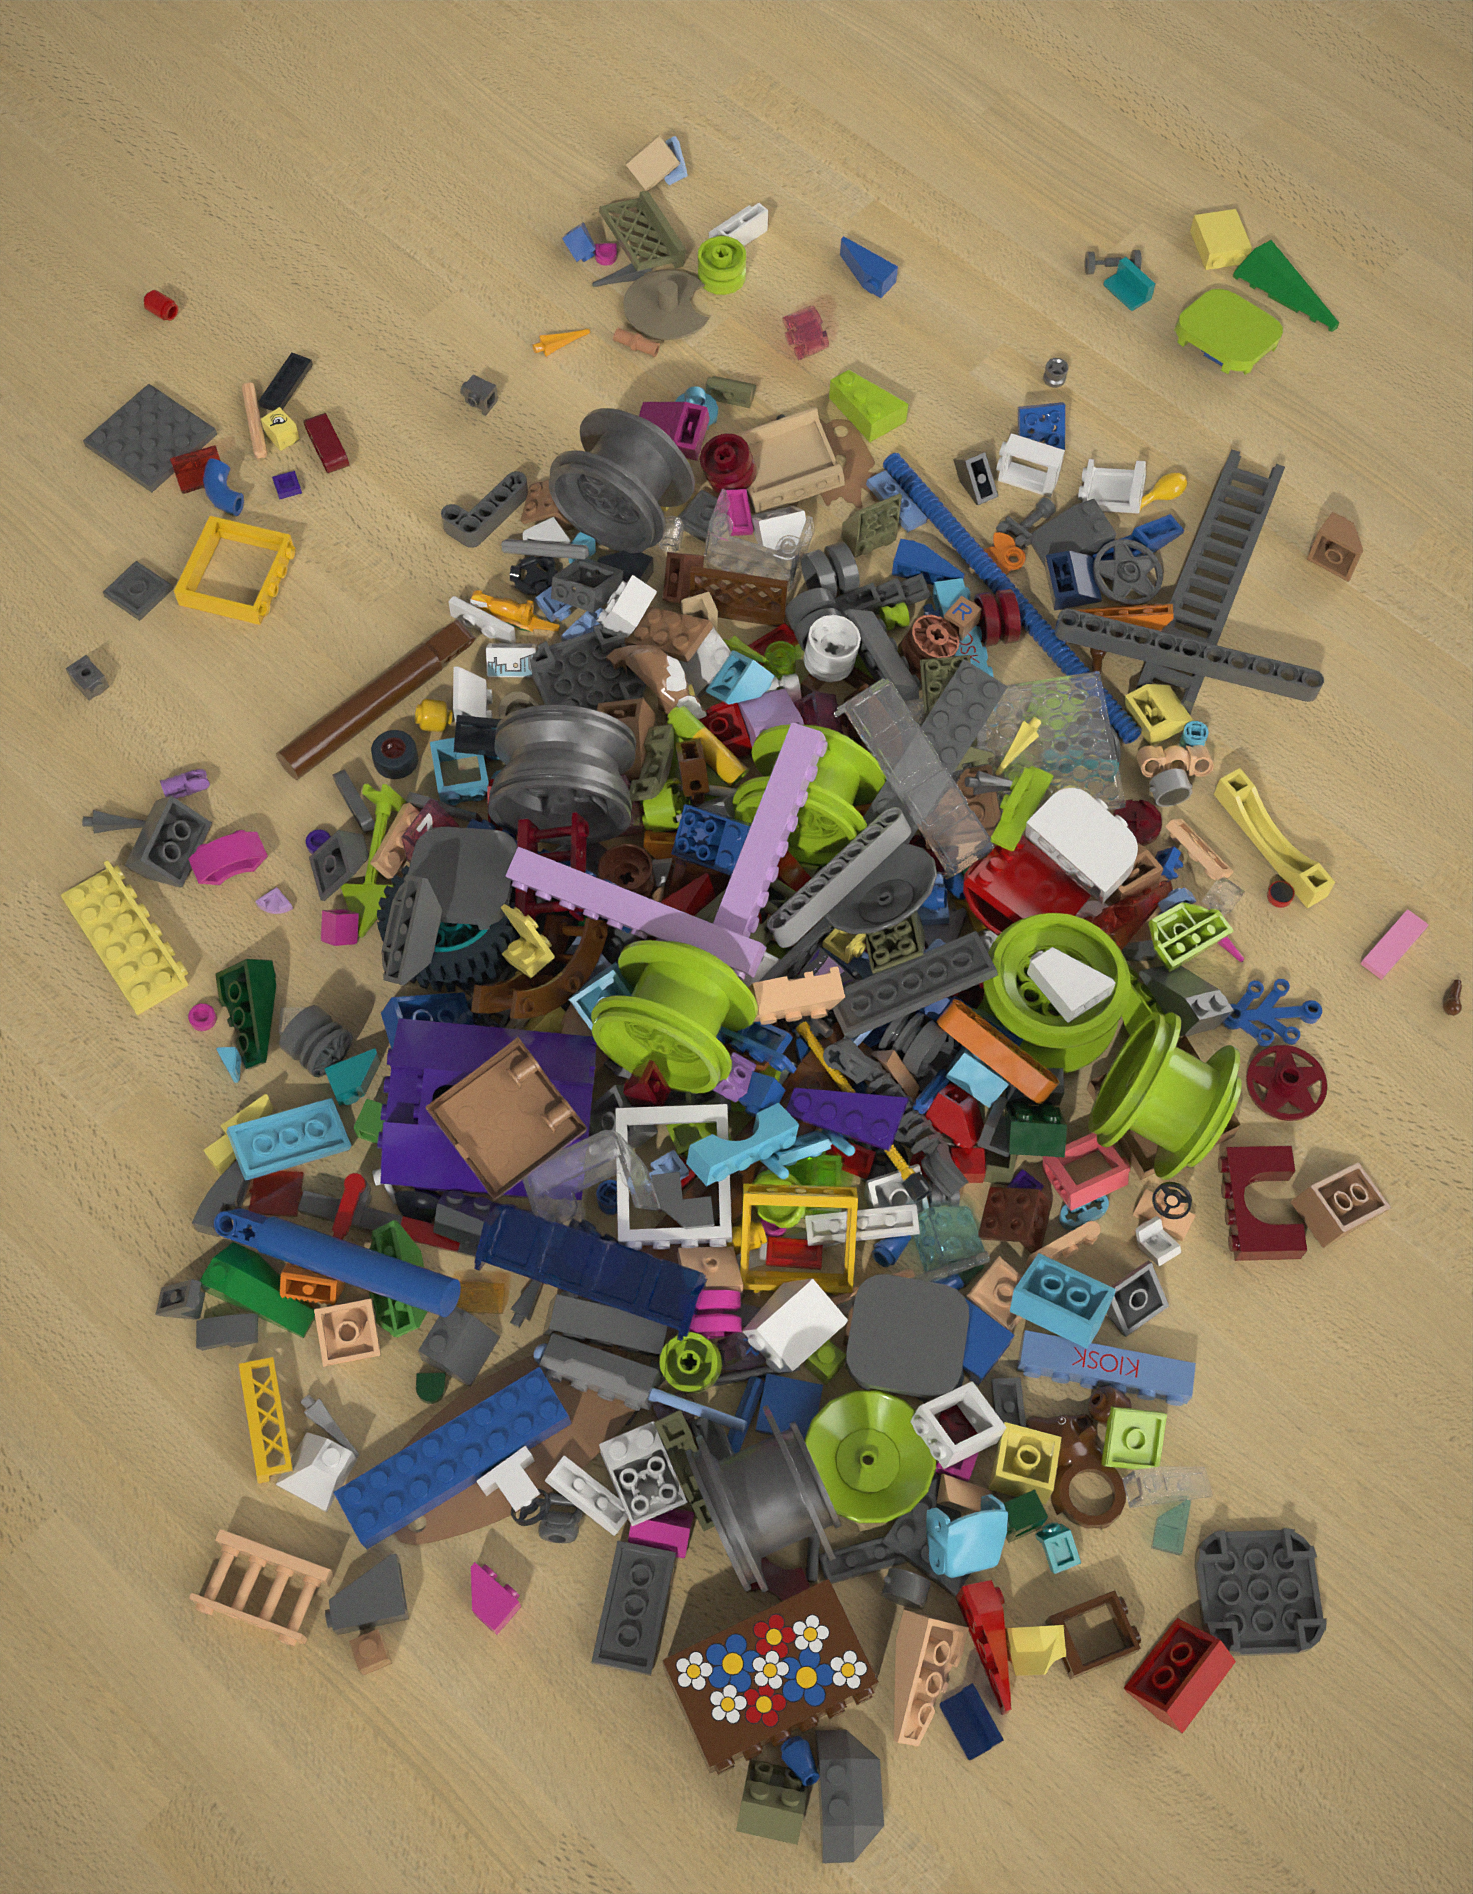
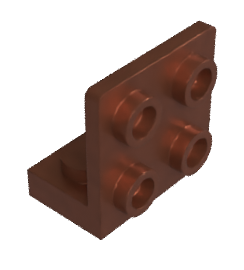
[978,1187,1052,1253]

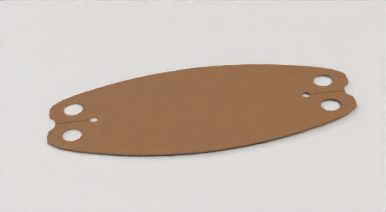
[395,1343,636,1545]

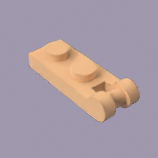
[1026,1221,1101,1268]

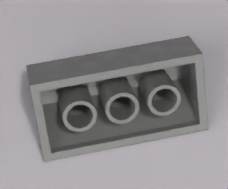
[845,609,921,711]

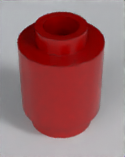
[144,290,179,321]

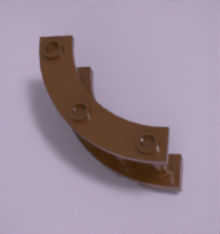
[471,914,609,1019]

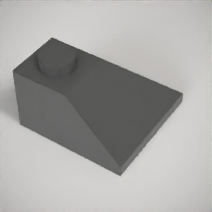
[309,830,369,901]

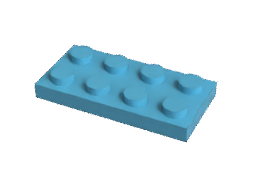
[226,1098,351,1181]

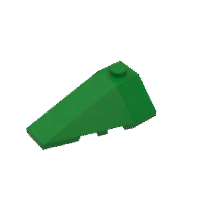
[199,1242,315,1338]

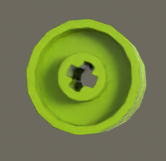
[698,236,746,295]

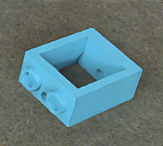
[430,738,488,806]

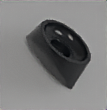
[394,1187,441,1223]

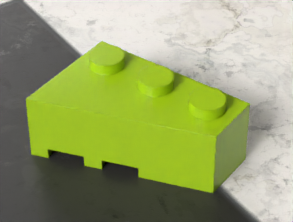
[829,370,909,443]

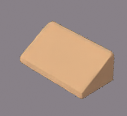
[937,1474,994,1514]

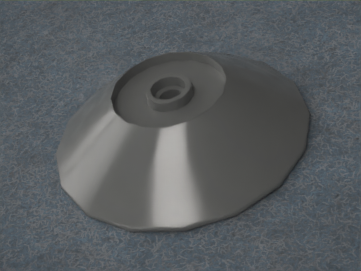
[824,843,937,934]

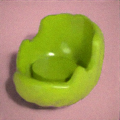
[752,1169,806,1229]

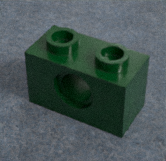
[1003,1489,1048,1543]

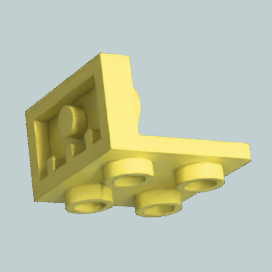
[500,904,555,978]

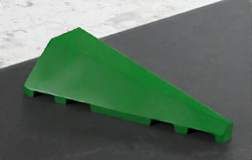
[1232,240,1339,332]

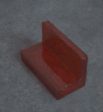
[170,445,221,494]

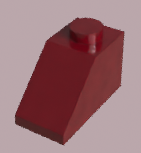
[623,1060,671,1107]

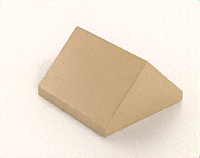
[626,133,681,191]

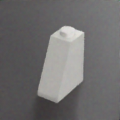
[1027,947,1115,1023]

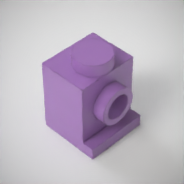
[713,1052,756,1103]

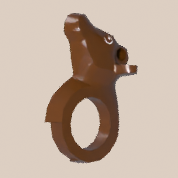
[1026,1414,1126,1530]

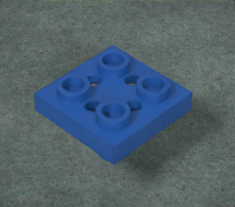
[1018,402,1065,450]

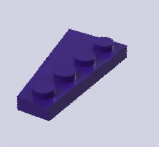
[786,1088,909,1152]

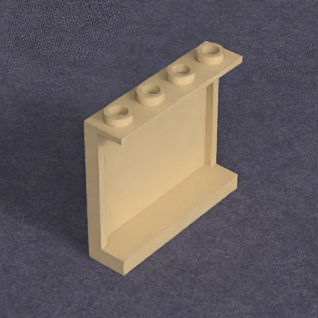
[736,407,845,514]

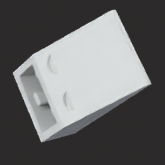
[599,1421,687,1527]

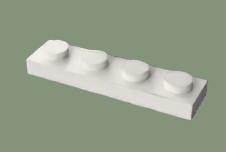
[805,1204,920,1246]

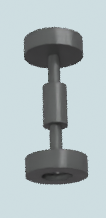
[1084,250,1142,275]

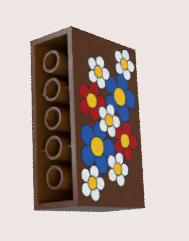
[662,1579,879,1775]

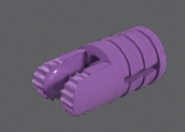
[159,769,210,799]

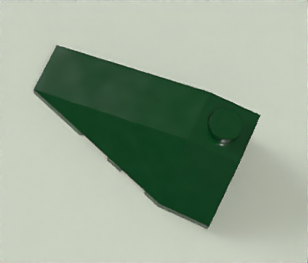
[215,959,277,1069]

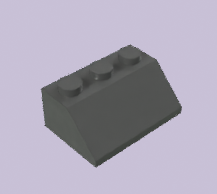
[125,796,212,888]

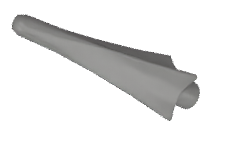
[301,1395,359,1458]

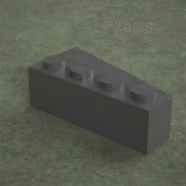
[433,1190,553,1272]
[543,1291,669,1357]

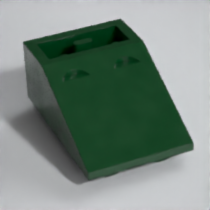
[1005,1101,1067,1157]

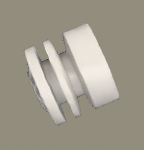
[803,615,861,682]

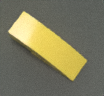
[203,1094,274,1175]

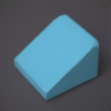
[568,532,596,564]
[216,1047,242,1083]

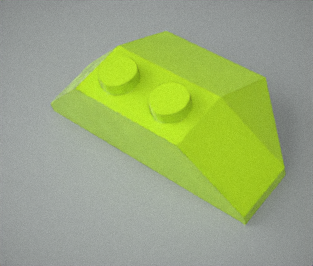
[1148,902,1234,972]

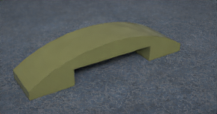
[629,724,674,802]
[654,1410,715,1531]

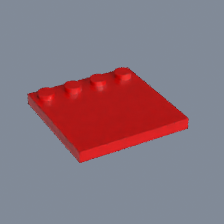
[963,835,1092,922]

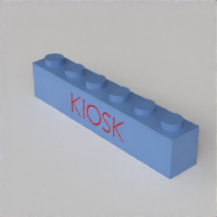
[1017,1330,1196,1406]

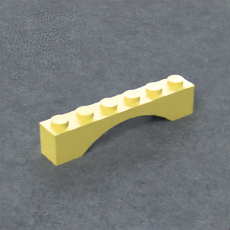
[1213,768,1335,908]

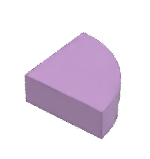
[255,887,293,914]

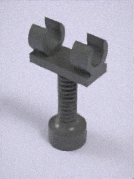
[996,497,1056,550]

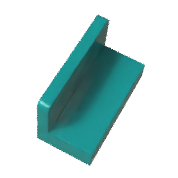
[1103,257,1155,311]

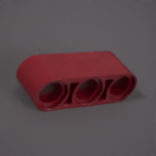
[303,413,350,474]

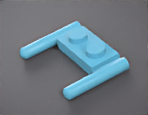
[760,1129,855,1179]

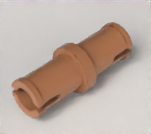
[613,327,660,357]

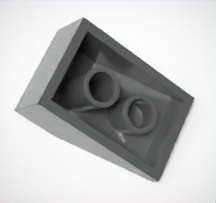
[1031,499,1116,567]
[1139,965,1234,1037]

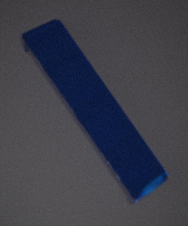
[474,1205,708,1341]

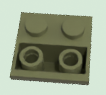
[736,1760,808,1845]

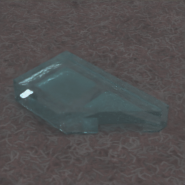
[1151,1499,1191,1556]

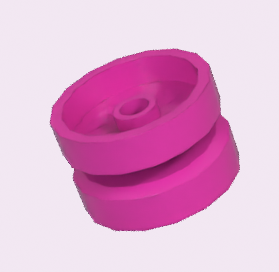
[678,1290,742,1339]

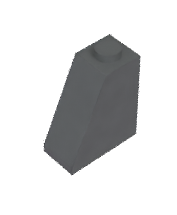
[325,1554,409,1635]

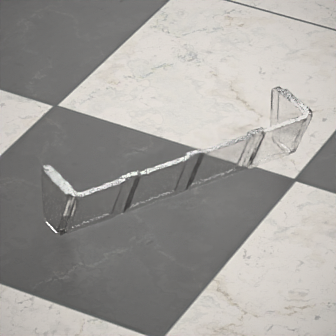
[834,678,994,879]

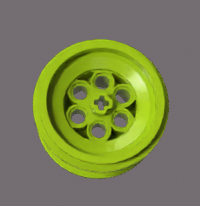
[733,724,887,868]
[977,913,1131,1073]
[591,940,758,1093]
[1088,1012,1242,1180]

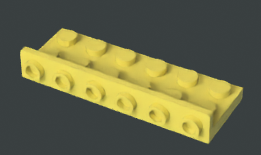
[60,860,189,1015]

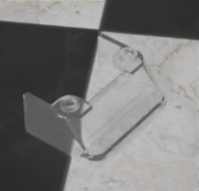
[704,489,815,592]
[523,1130,661,1251]

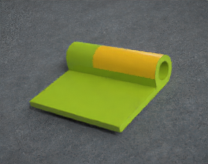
[667,706,749,806]

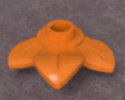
[984,532,1026,576]

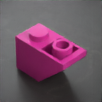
[471,1562,521,1635]

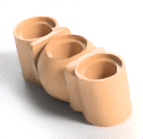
[1137,745,1214,778]

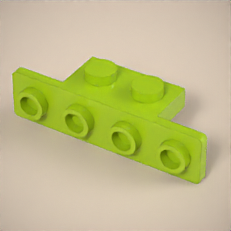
[990,766,1054,851]

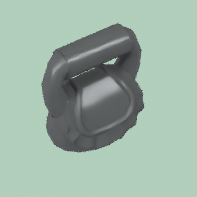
[538,1493,583,1544]

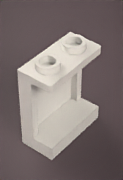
[1078,459,1146,513]

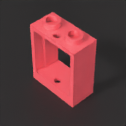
[1043,1133,1130,1211]

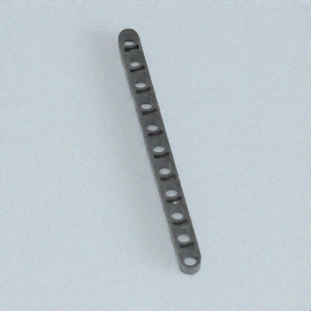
[1055,609,1324,702]

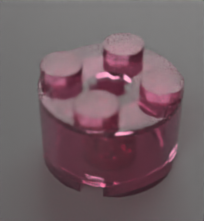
[782,306,829,360]

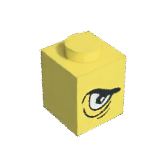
[261,407,299,451]

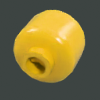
[415,699,452,732]

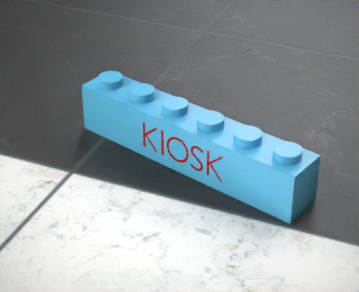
[932,578,995,712]

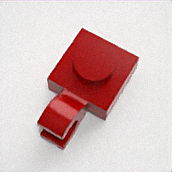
[823,1143,876,1179]

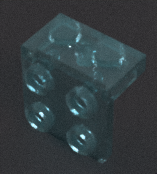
[913,1206,986,1273]

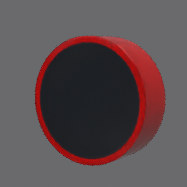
[1267,881,1295,908]

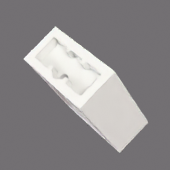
[996,433,1065,498]
[910,1381,1007,1469]

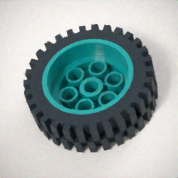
[377,865,520,992]

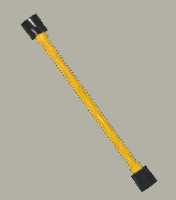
[783,1016,932,1203]

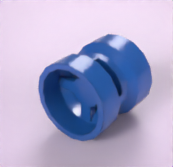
[596,1180,618,1215]

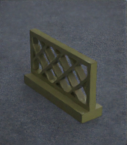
[599,190,686,271]

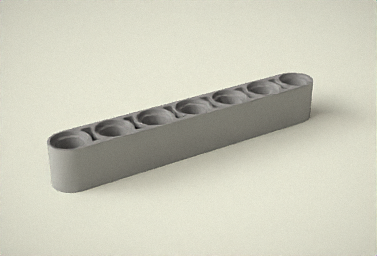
[767,807,911,948]

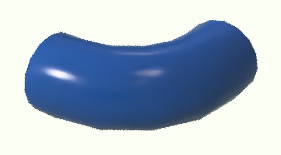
[203,458,244,516]

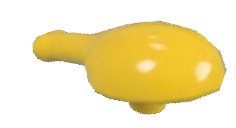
[1140,472,1188,511]

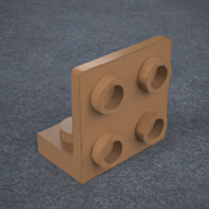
[520,480,575,531]

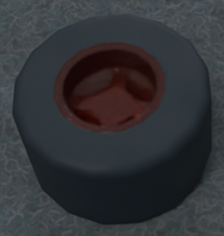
[371,730,419,780]

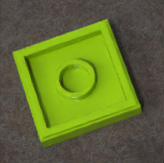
[1101,1407,1167,1472]

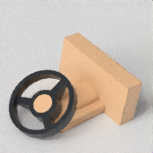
[1133,1182,1196,1241]

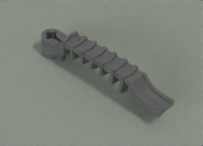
[823,1038,969,1197]

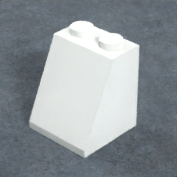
[743,1278,848,1373]

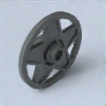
[1093,539,1163,606]

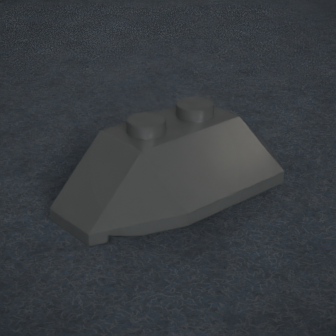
[381,874,442,985]
[815,1729,884,1864]

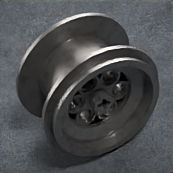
[549,408,695,553]
[685,1405,841,1592]

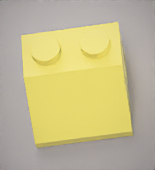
[989,1422,1062,1505]

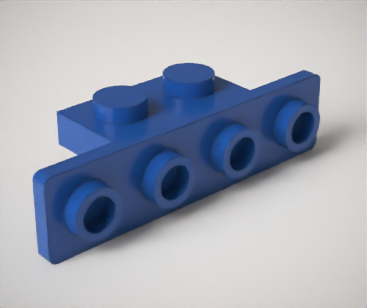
[716,1021,797,1074]

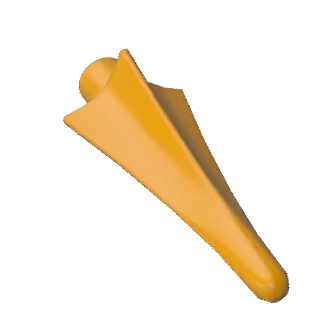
[532,329,590,357]

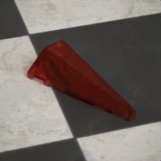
[1083,880,1173,950]

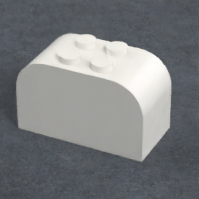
[1025,788,1138,904]

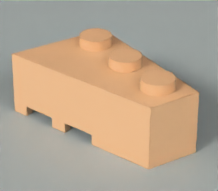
[748,966,845,1025]

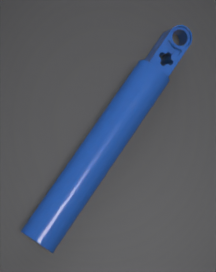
[214,1208,461,1317]

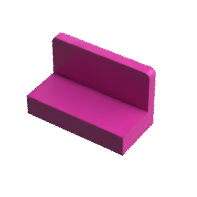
[628,1508,695,1558]

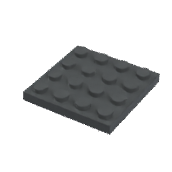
[83,384,217,493]

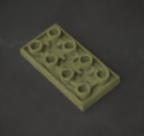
[920,655,978,747]

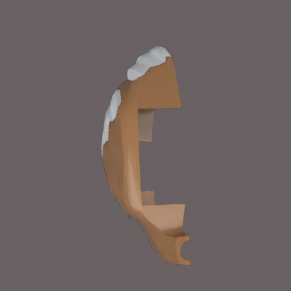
[606,645,707,719]

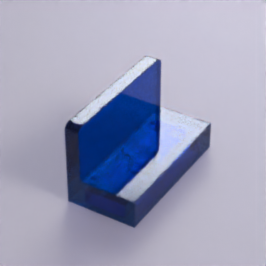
[939,1683,1004,1761]

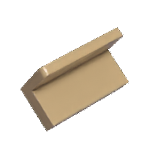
[681,592,718,631]

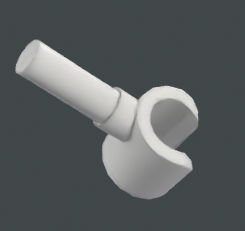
[372,1169,397,1204]

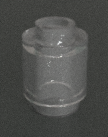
[658,516,684,552]

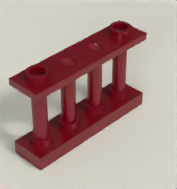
[515,812,589,921]

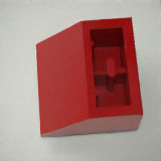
[925,1082,984,1149]

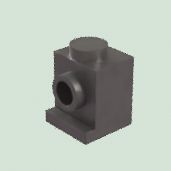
[460,375,498,416]
[66,655,109,700]

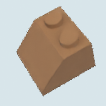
[1307,512,1364,582]

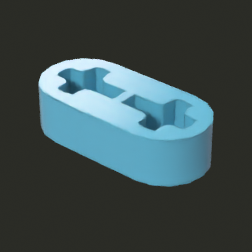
[1059,1195,1109,1231]

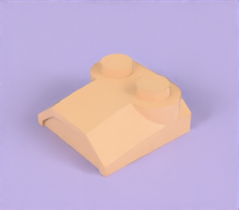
[314,1299,381,1367]

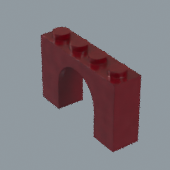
[1218,1146,1308,1261]

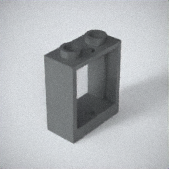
[551,558,623,613]

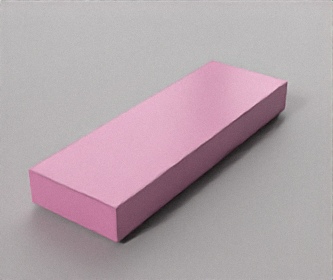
[1361,909,1429,980]

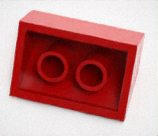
[1124,1618,1236,1734]

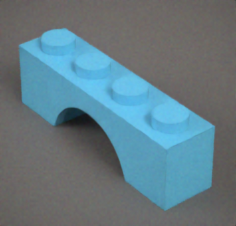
[686,1103,799,1186]

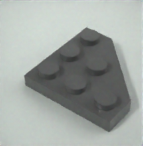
[882,1472,971,1597]

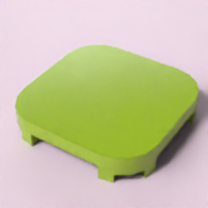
[1174,289,1283,375]

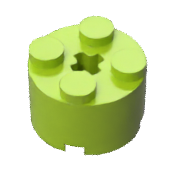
[640,778,689,832]
[660,1332,722,1393]

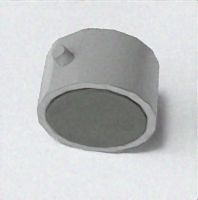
[1149,769,1193,807]

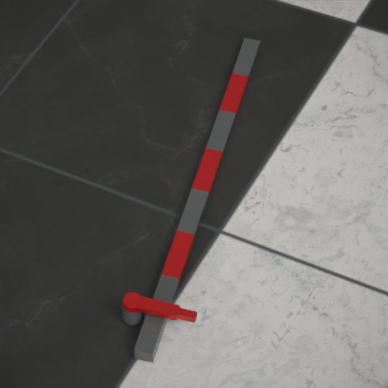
[298,1173,761,1327]

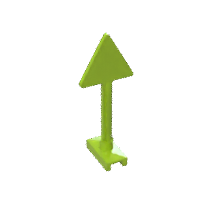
[341,784,406,938]

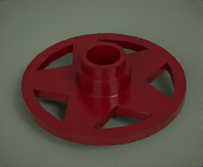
[1246,1045,1328,1121]

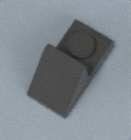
[155,1279,205,1320]

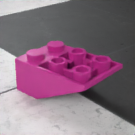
[639,402,710,461]

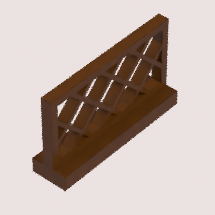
[690,566,788,627]

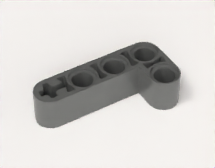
[441,471,528,548]

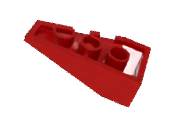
[698,702,752,758]

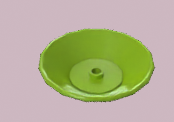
[804,1390,936,1523]

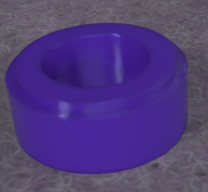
[306,829,331,854]

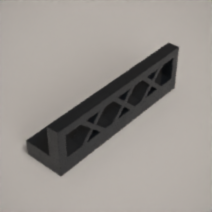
[453,715,502,757]

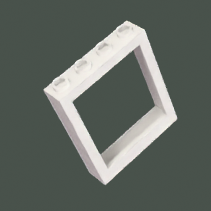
[616,1104,732,1250]

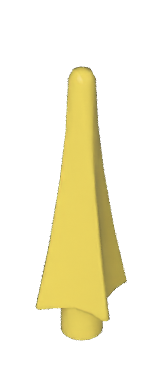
[995,717,1041,776]

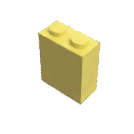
[1190,209,1252,270]

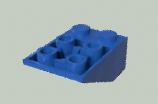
[671,804,752,876]

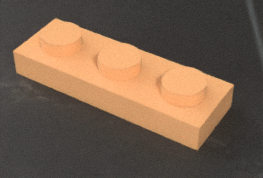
[370,803,425,879]
[1165,819,1233,880]

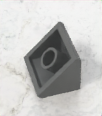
[1106,1260,1169,1337]

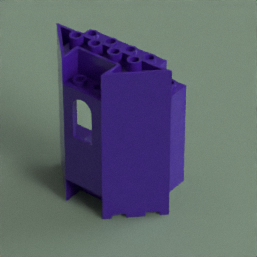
[377,1018,596,1201]

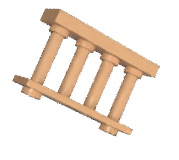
[189,1529,334,1647]

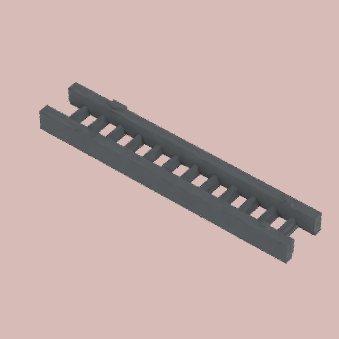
[1136,449,1285,715]

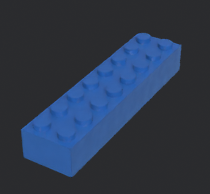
[333,1367,572,1550]

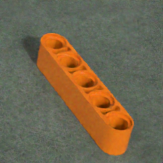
[937,999,1059,1104]

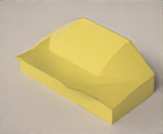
[1005,1625,1066,1676]

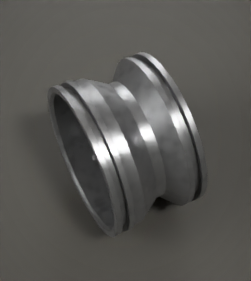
[488,705,636,845]

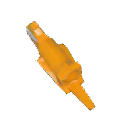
[470,590,560,632]

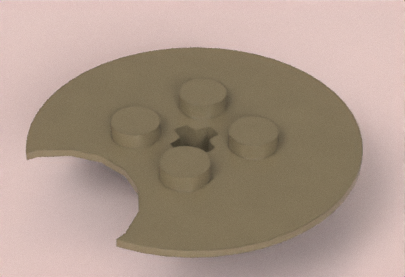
[623,270,709,340]

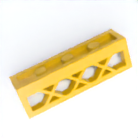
[238,1357,293,1484]

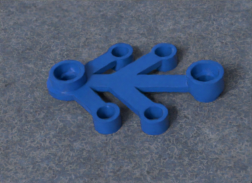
[1222,979,1322,1047]

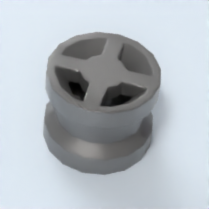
[1043,358,1068,388]

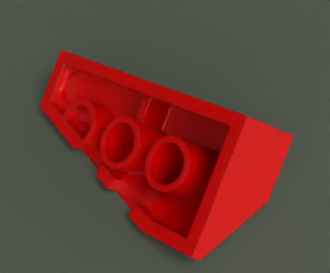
[955,1580,1012,1715]

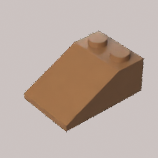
[1291,1162,1391,1248]

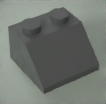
[418,1306,500,1387]

